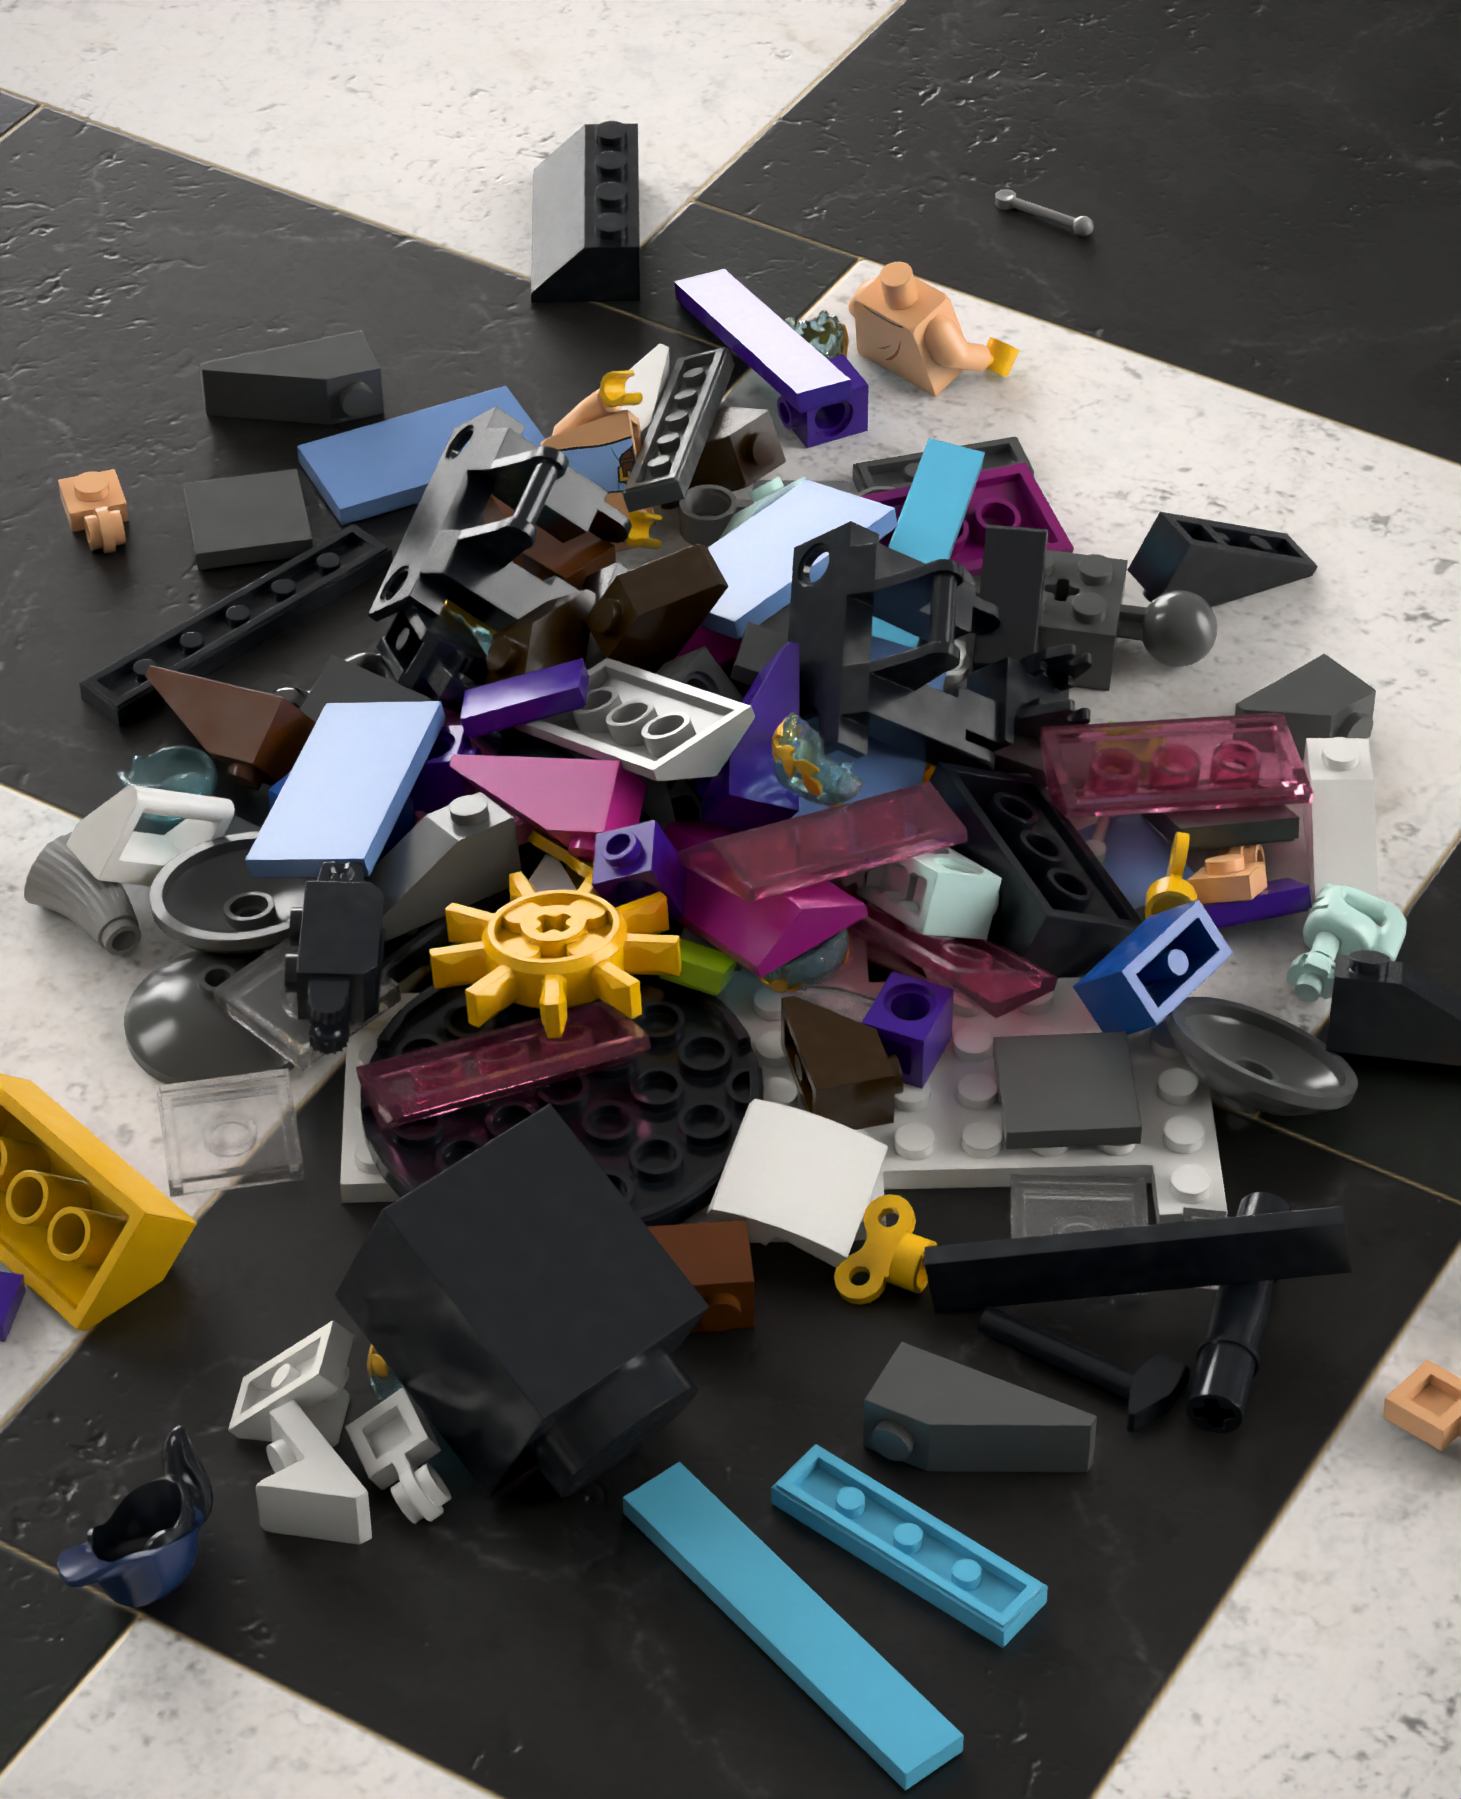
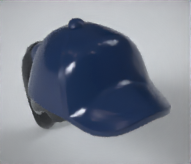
[57,1425,213,1608]

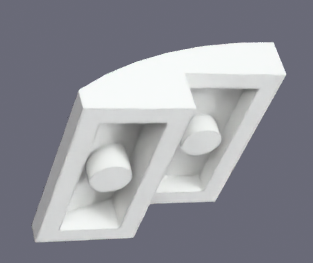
[706,1099,889,1267]

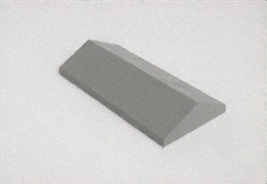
[515,658,755,781]

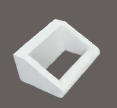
[66,785,234,887]

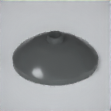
[149,831,318,954]
[124,950,312,1094]
[1167,997,1358,1116]

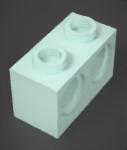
[856,833,1002,940]

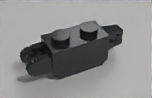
[377,606,487,714]
[284,861,385,1055]

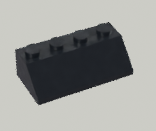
[531,121,640,302]
[912,762,1143,981]

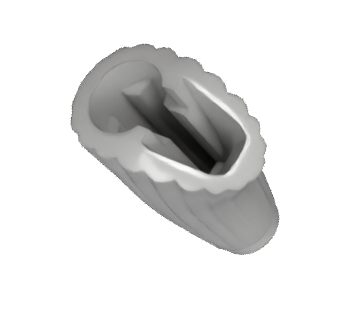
[24,832,142,956]

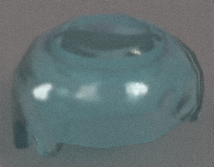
[118,745,218,825]

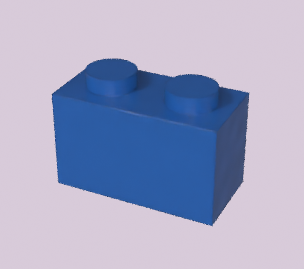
[1073,899,1234,1035]

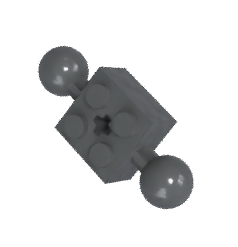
[963,550,1217,691]

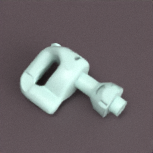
[1286,883,1407,1002]

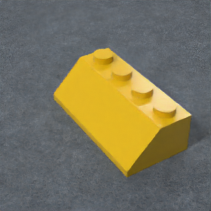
[0,1073,197,1331]

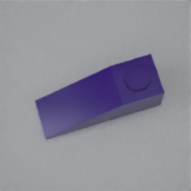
[696,641,799,838]

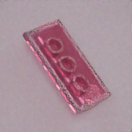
[1040,713,1314,818]
[679,781,967,902]
[840,888,1058,1018]
[356,1001,651,1130]

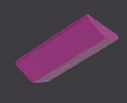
[860,462,1074,577]
[663,820,868,978]

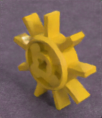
[429,868,682,1038]

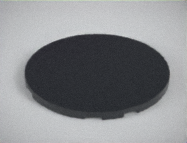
[360,974,764,1227]

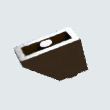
[661,406,786,509]
[585,544,729,674]
[485,589,596,685]
[781,996,904,1130]

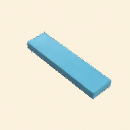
[771,1444,1048,1648]

